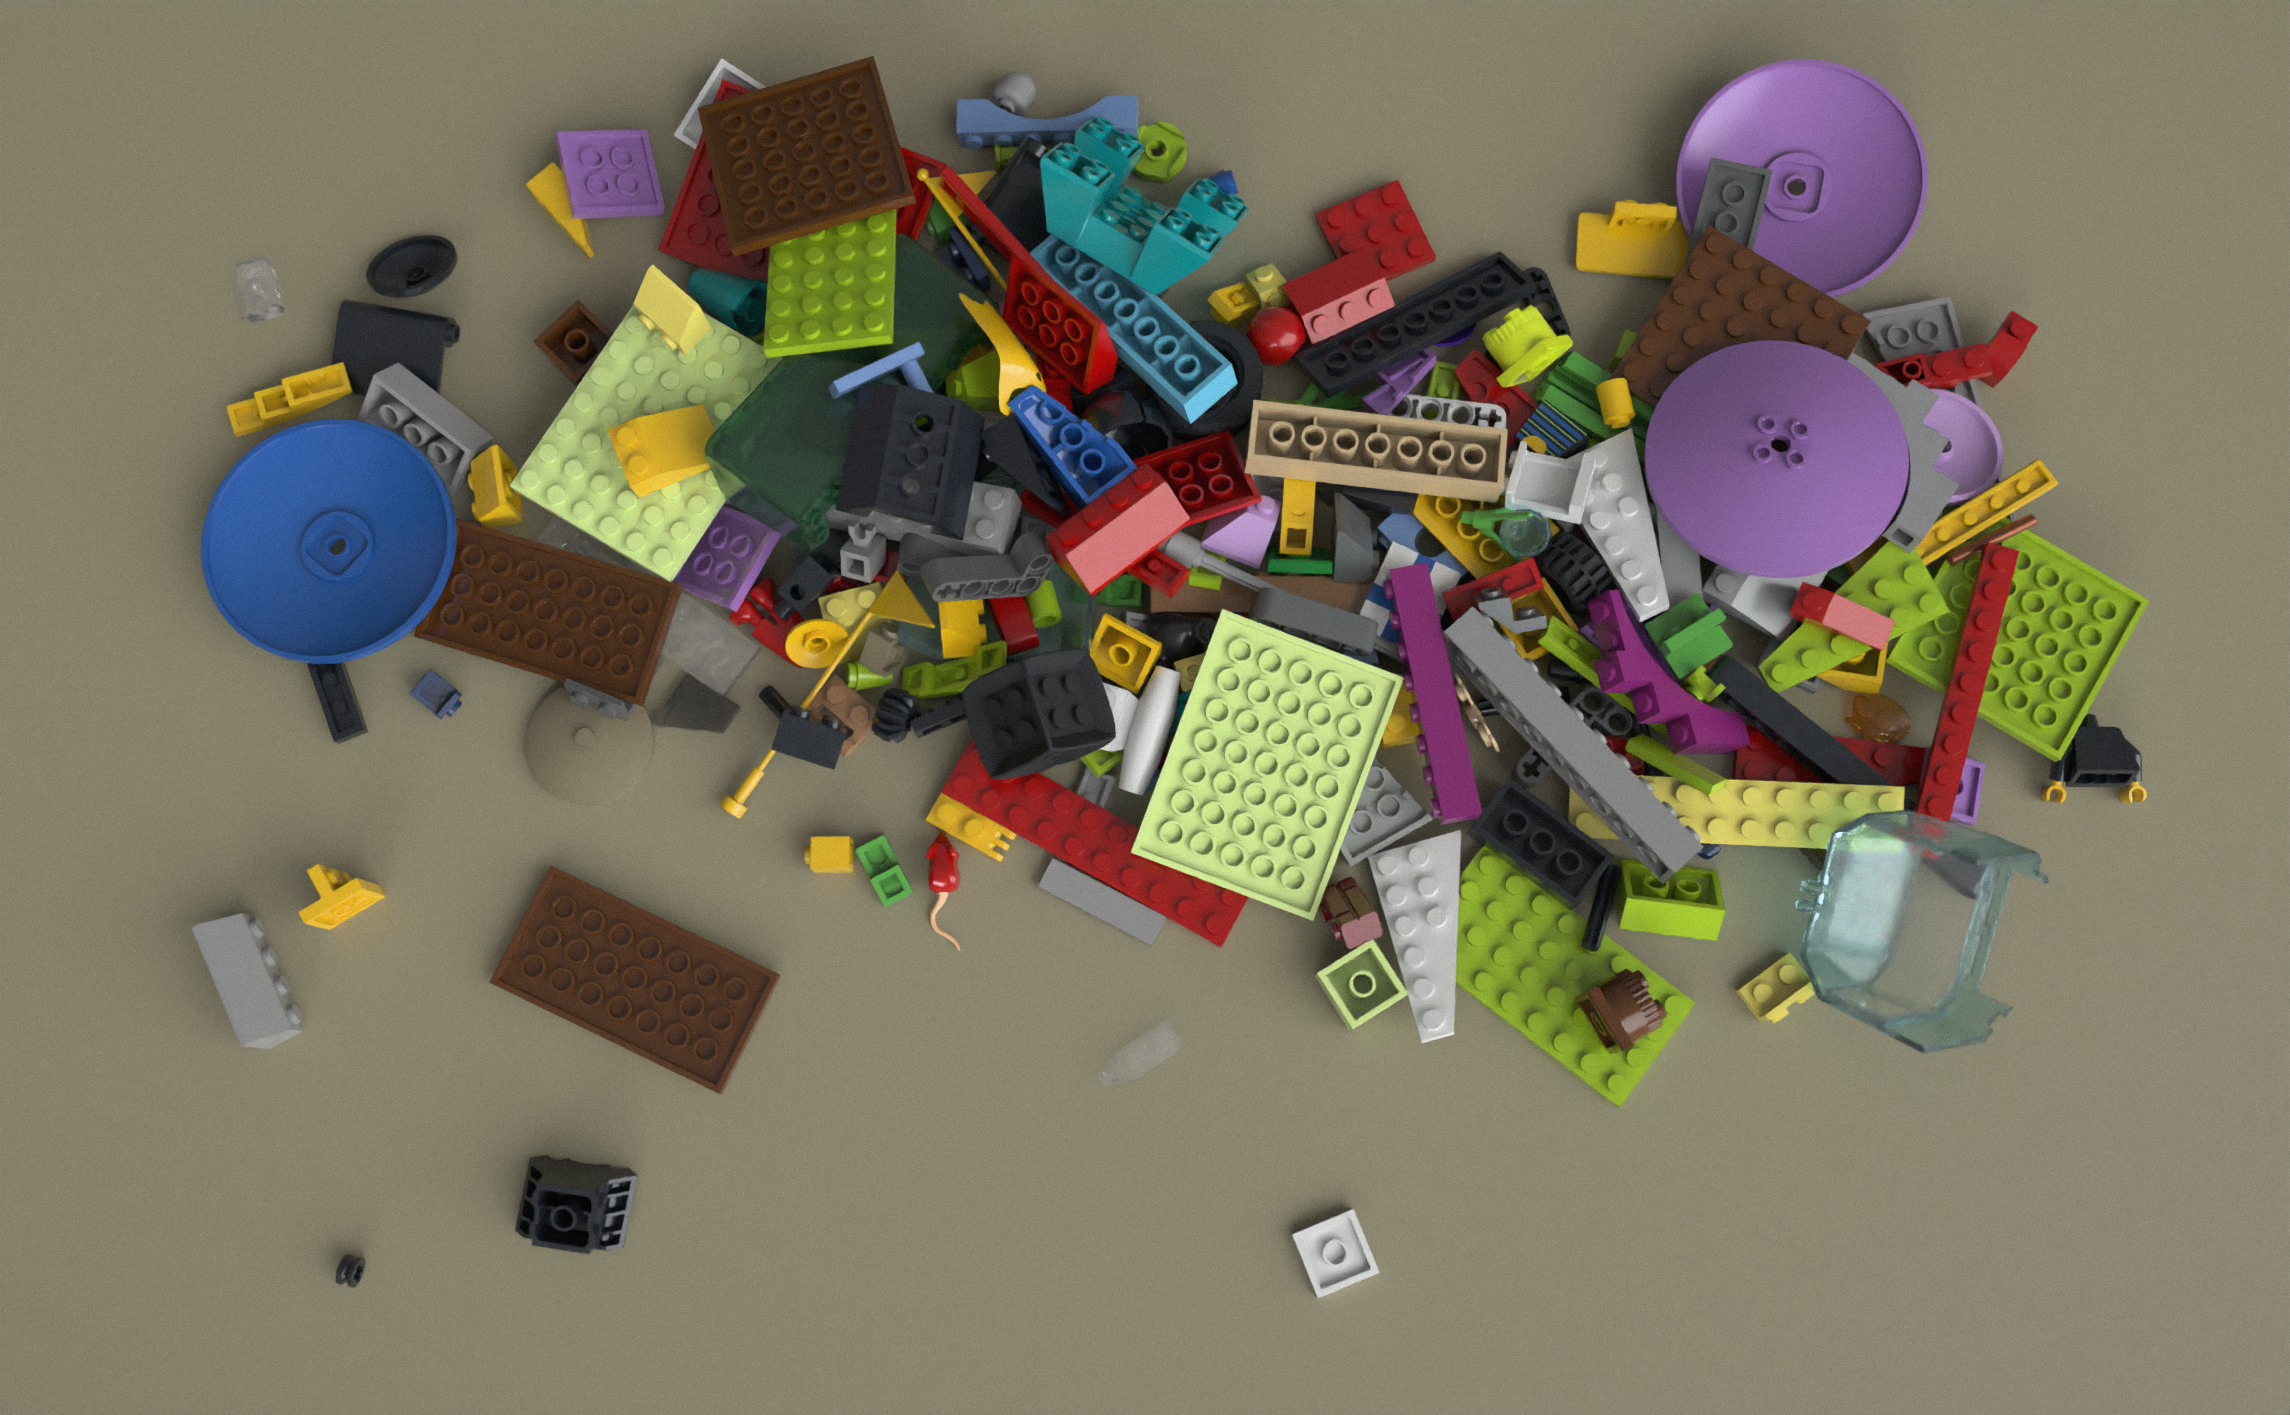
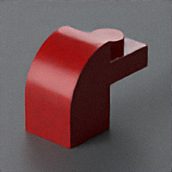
[1978,311,2039,388]

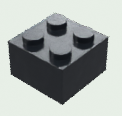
[771,705,847,770]

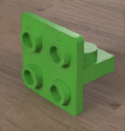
[1644,593,1733,679]

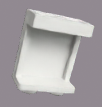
[1501,441,1597,524]

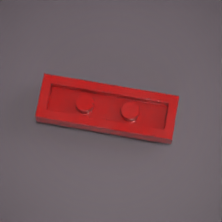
[1442,557,1544,622]

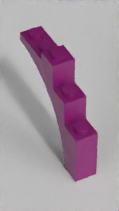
[1588,590,1751,755]

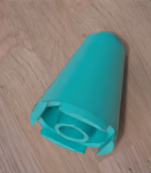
[687,268,768,337]

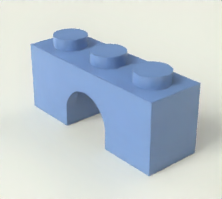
[1376,513,1468,586]

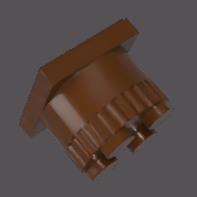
[1575,969,1667,1054]

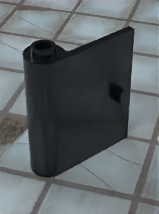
[965,137,1051,263]
[332,299,460,396]

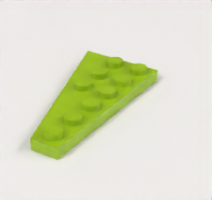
[1756,541,1950,693]

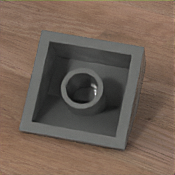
[1330,493,1379,582]

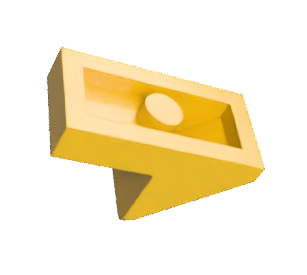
[1207,282,1261,328]

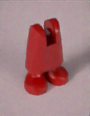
[729,578,805,669]

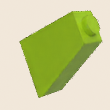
[945,350,1025,411]

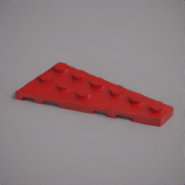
[1732,725,1925,786]

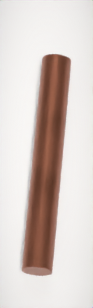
[1946,514,2037,566]

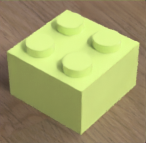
[1315,940,1408,1031]

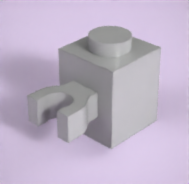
[840,519,886,583]

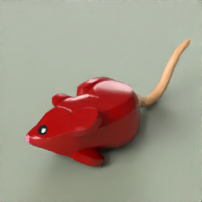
[925,832,960,951]

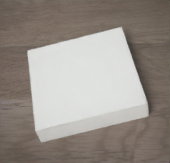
[1292,1209,1380,1298]

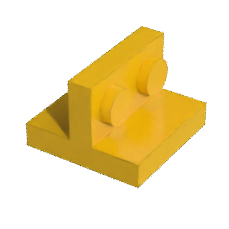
[298,864,386,930]

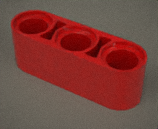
[985,596,1039,657]

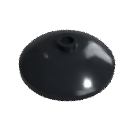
[366,235,458,298]

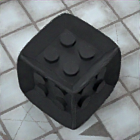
[963,648,1116,780]

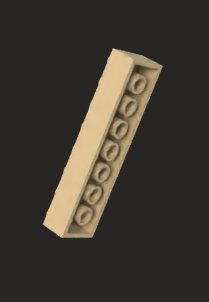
[1244,400,1508,503]

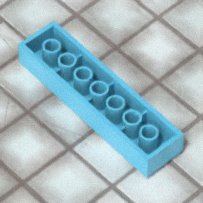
[1030,234,1238,424]

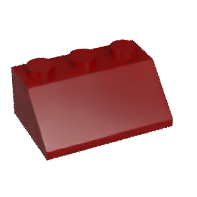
[1281,247,1395,345]

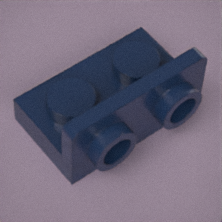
[936,226,991,300]

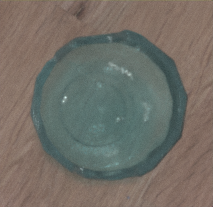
[1499,509,1552,557]

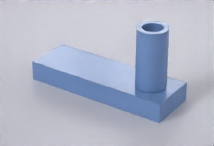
[828,342,933,399]

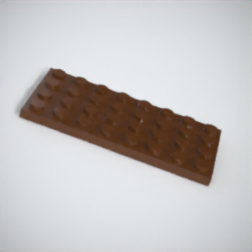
[414,519,683,706]
[489,865,781,1094]

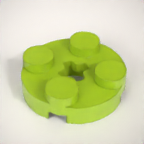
[1133,121,1187,184]

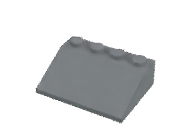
[1702,564,1829,643]

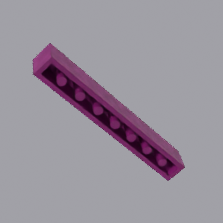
[1382,563,1482,825]

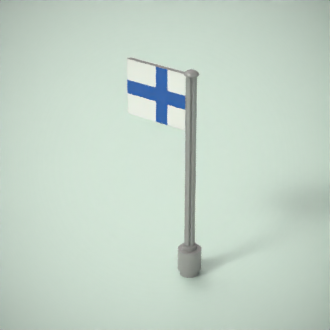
[1157,531,1461,663]

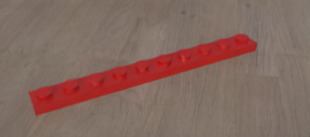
[1904,542,2020,860]

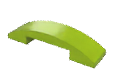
[902,640,1007,699]

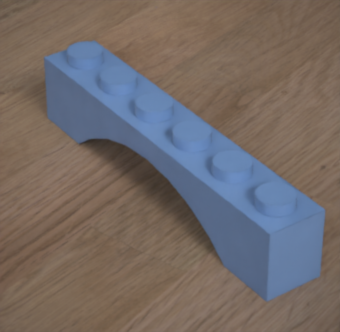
[956,95,1139,149]

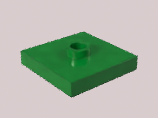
[1266,546,1333,574]

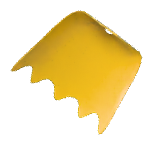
[959,293,1046,417]

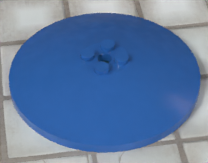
[201,419,457,664]

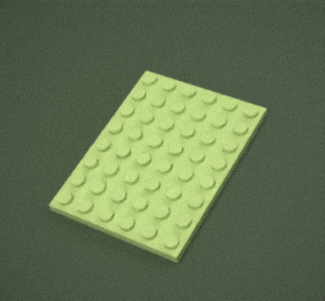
[510,304,808,582]
[1131,609,1404,921]

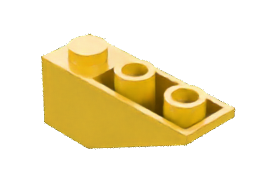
[1279,478,1316,555]

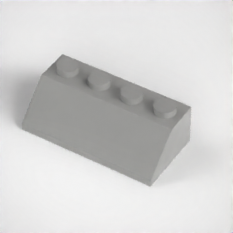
[357,362,495,495]
[191,913,304,1049]

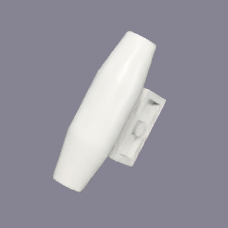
[1100,666,1181,796]

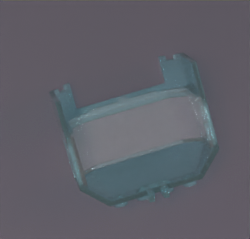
[1795,810,2050,1054]

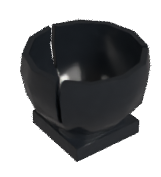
[1070,370,1173,460]

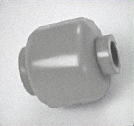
[992,72,1037,116]

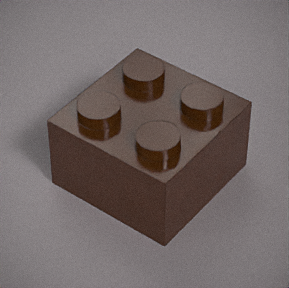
[533,300,614,387]

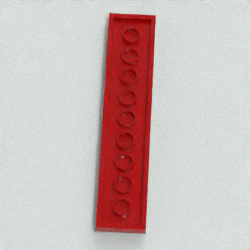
[941,737,1249,948]

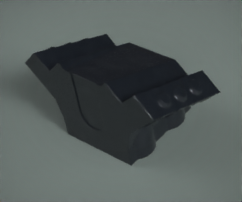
[515,1155,638,1254]

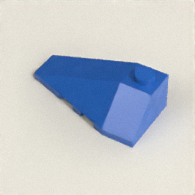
[1007,385,1137,511]

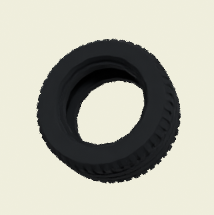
[1145,320,1263,442]

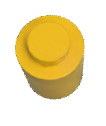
[1596,378,1635,429]

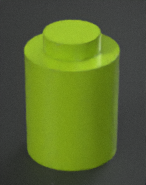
[1024,579,1062,628]

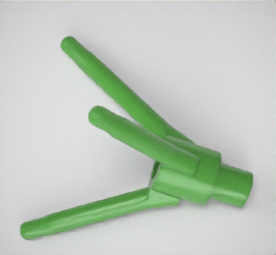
[1461,506,1532,562]

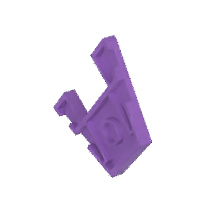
[1362,348,1436,415]

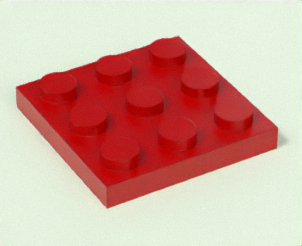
[1315,180,1436,282]

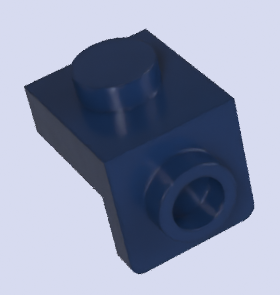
[409,669,462,719]

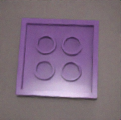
[555,129,665,219]
[672,505,784,612]

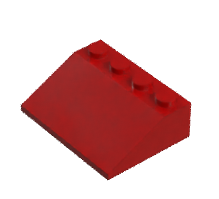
[1002,249,1118,395]
[1132,429,1262,527]

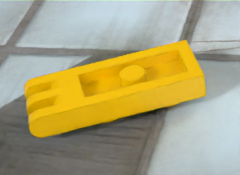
[925,793,1016,863]

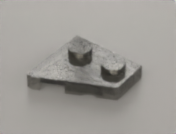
[652,673,741,734]

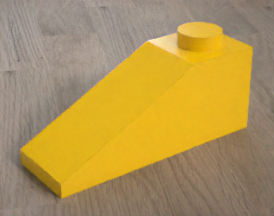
[525,162,595,259]

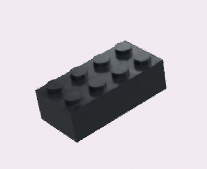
[1466,777,1615,911]

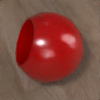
[1245,305,1306,367]

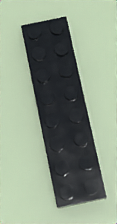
[1294,251,1536,399]

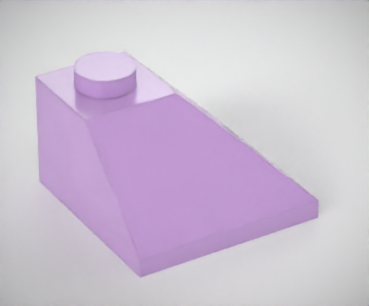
[1200,494,1282,569]

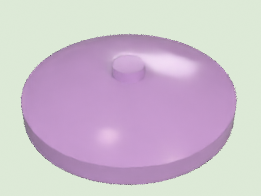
[1922,389,2004,506]

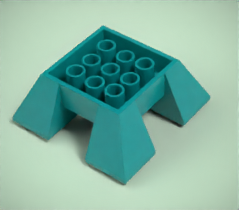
[1040,116,1250,296]

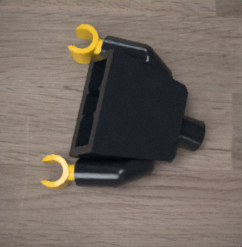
[2041,714,2147,803]

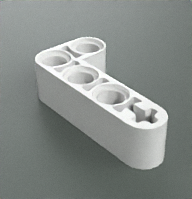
[1388,394,1506,429]

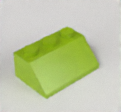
[1616,858,1726,941]

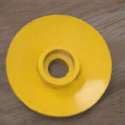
[785,619,849,669]

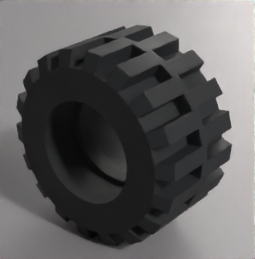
[1531,532,1613,617]

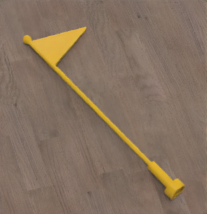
[917,168,1077,389]
[719,570,935,819]

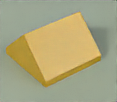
[1088,613,1162,695]

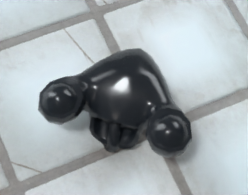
[1147,612,1217,679]

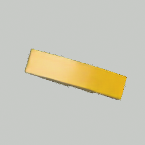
[226,362,353,438]

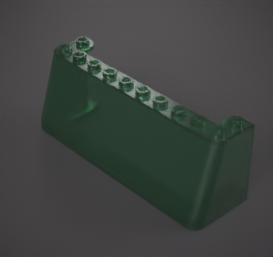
[705,233,1001,553]

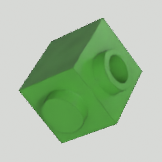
[925,197,966,245]

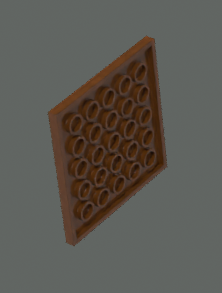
[698,56,916,257]
[1609,225,1871,452]

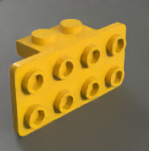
[1575,200,1689,279]

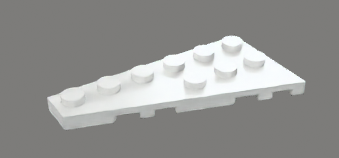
[1568,428,1669,623]
[1368,830,1461,1043]

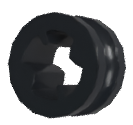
[335,1254,365,1288]

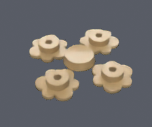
[1454,673,1500,753]

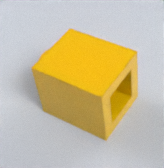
[805,836,854,873]

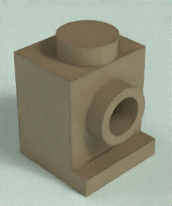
[859,622,906,678]

